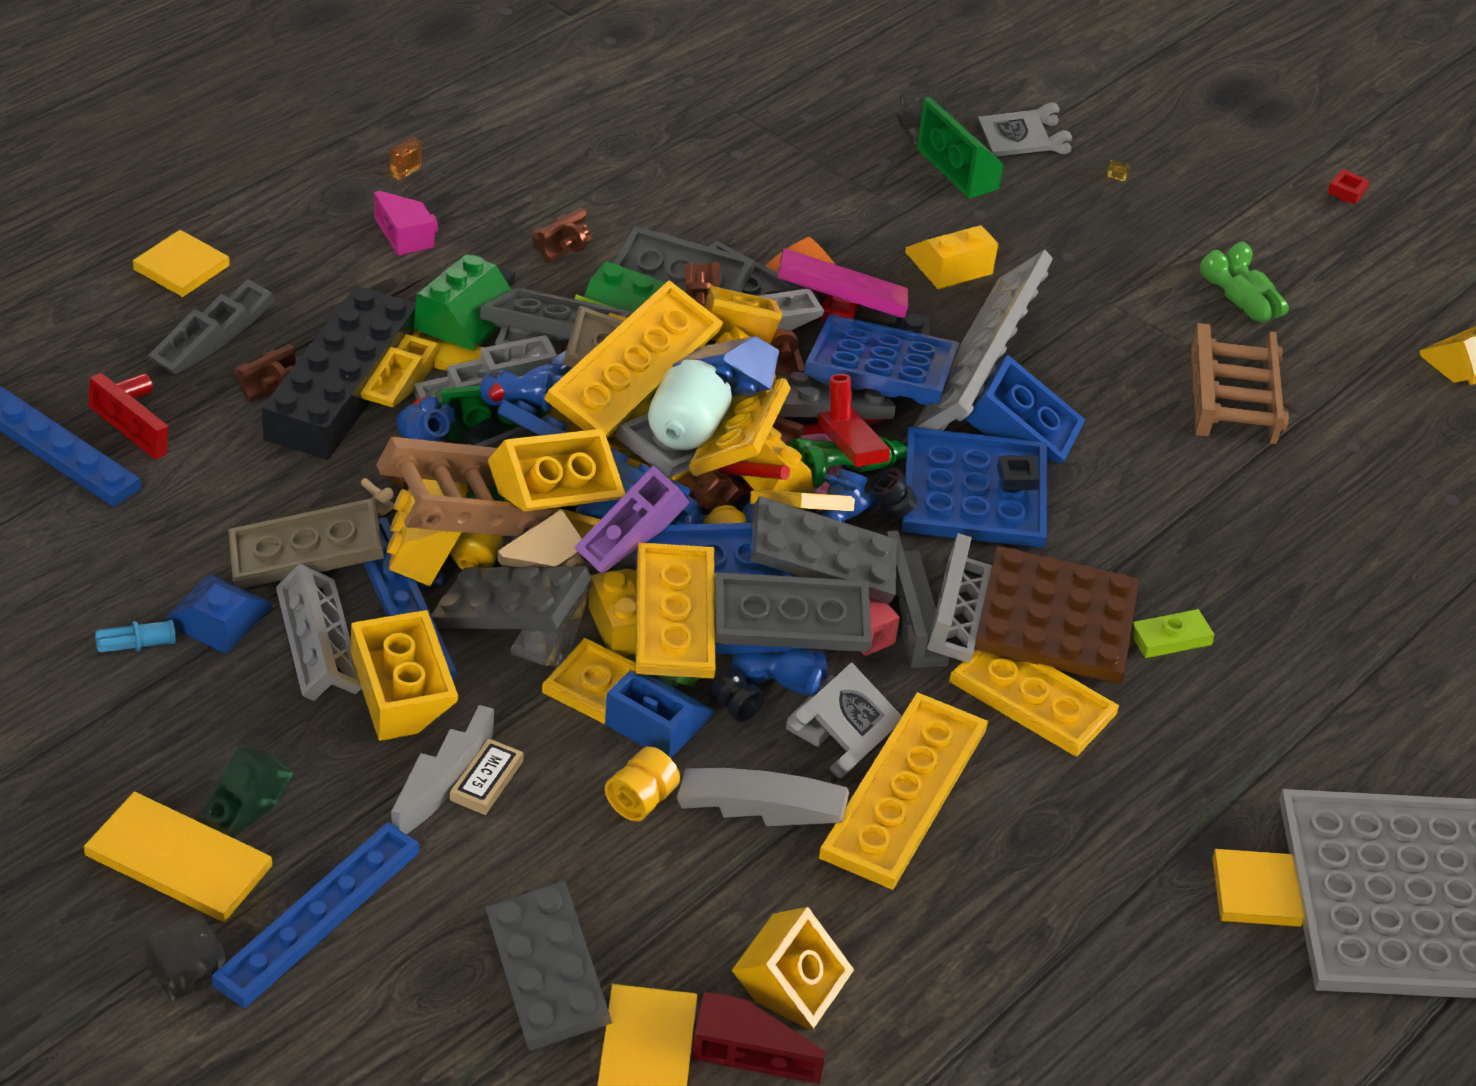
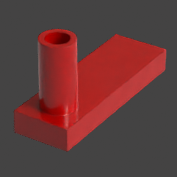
[88,373,169,460]
[818,374,890,467]

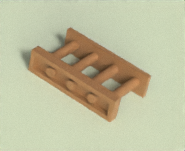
[1191,323,1289,444]
[376,437,551,537]

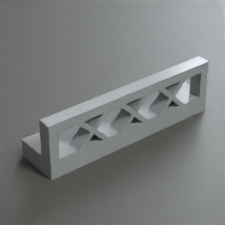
[926,533,992,663]
[276,563,362,701]

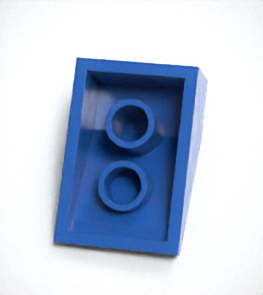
[965,355,1085,464]

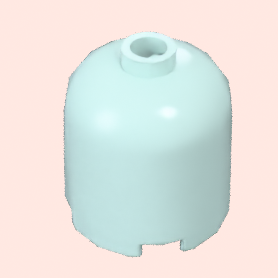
[648,360,732,450]

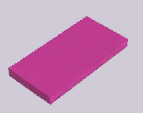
[778,248,908,318]

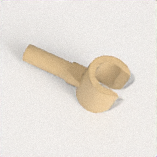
[361,478,395,516]

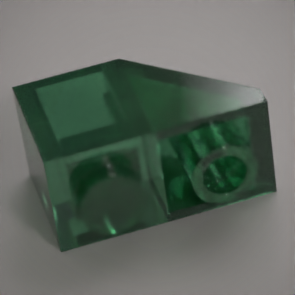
[198,747,294,838]

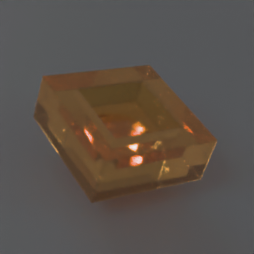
[390,136,422,180]

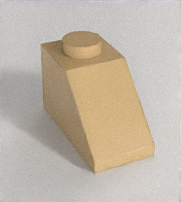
[498,510,585,567]

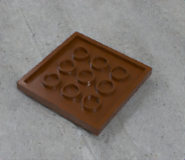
[974,546,1139,685]

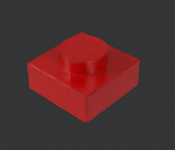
[1327,169,1370,204]
[820,294,859,321]

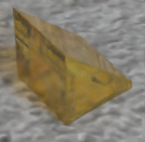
[1107,159,1130,181]

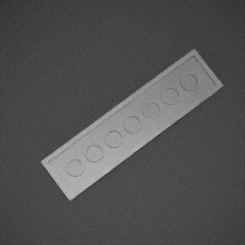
[913,249,1053,431]

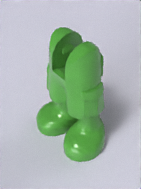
[1200,242,1289,323]

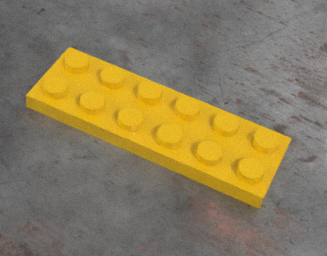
[544,280,724,438]
[819,692,988,890]

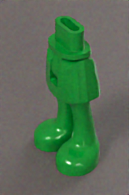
[787,436,907,489]

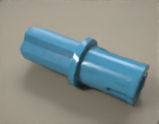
[95,620,176,652]

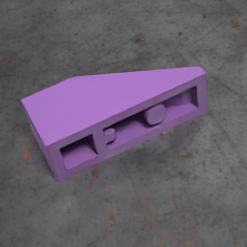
[574,465,689,574]

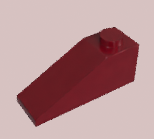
[692,992,826,1084]

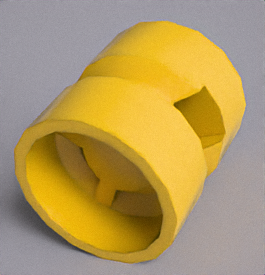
[605,746,680,822]

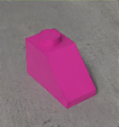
[374,191,438,256]

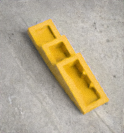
[360,330,444,408]

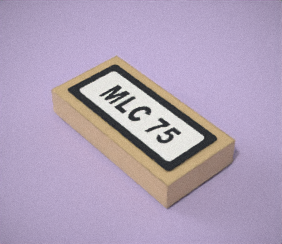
[450,738,524,815]

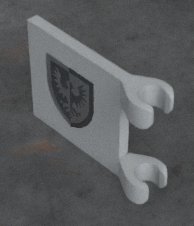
[978,102,1072,157]
[786,662,902,779]

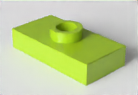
[1131,609,1215,658]

